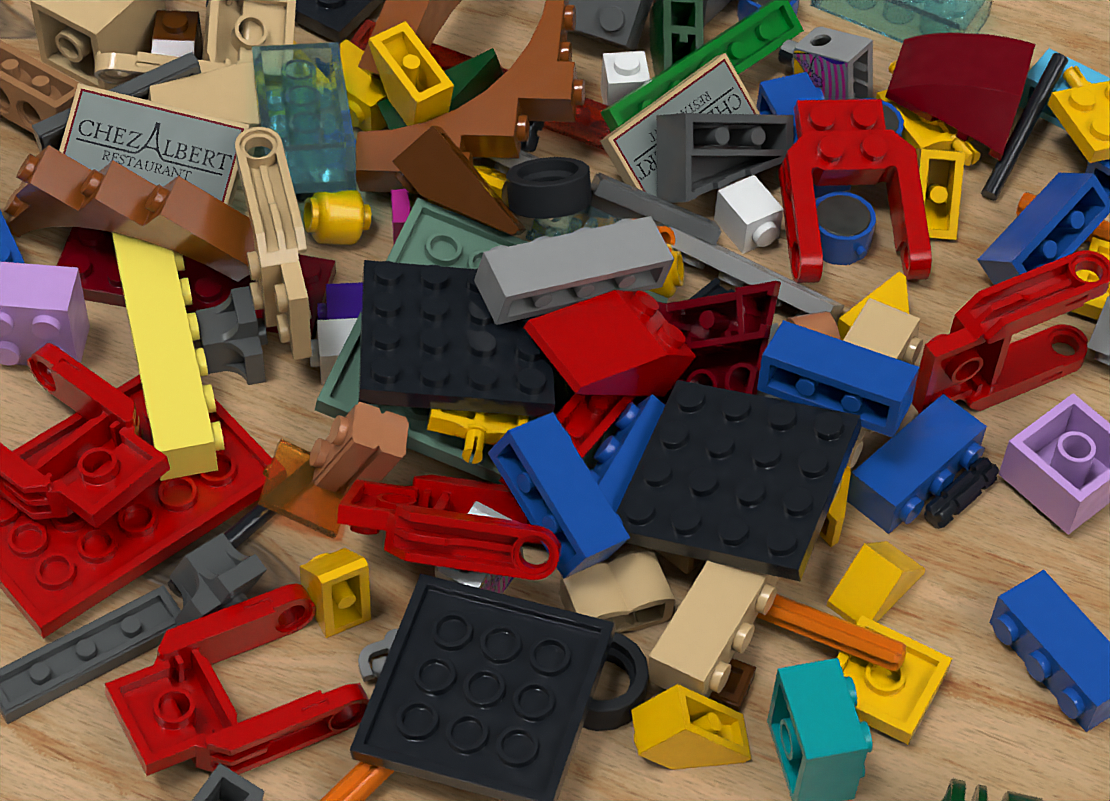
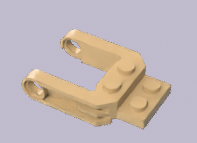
[94,0,296,85]
[235,127,312,360]

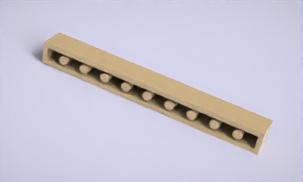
[649,298,923,698]

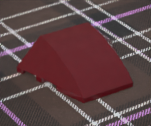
[885,32,1035,161]
[655,281,781,405]

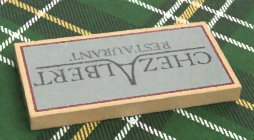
[600,53,760,197]
[59,83,252,207]

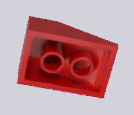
[524,290,696,397]

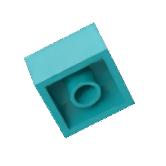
[767,658,873,801]

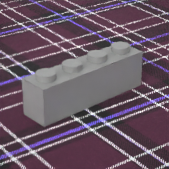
[474,216,674,325]

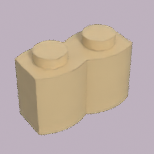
[559,551,675,633]

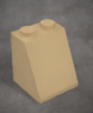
[30,0,166,90]
[148,62,259,186]

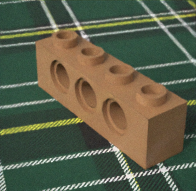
[0,40,81,134]

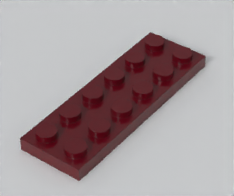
[56,227,336,339]

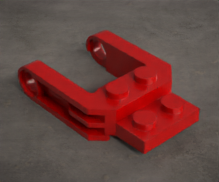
[778,99,932,283]
[912,250,1110,414]
[0,343,170,528]
[336,474,561,580]
[105,584,370,776]

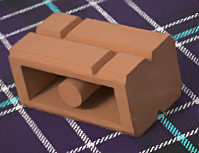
[309,402,409,496]

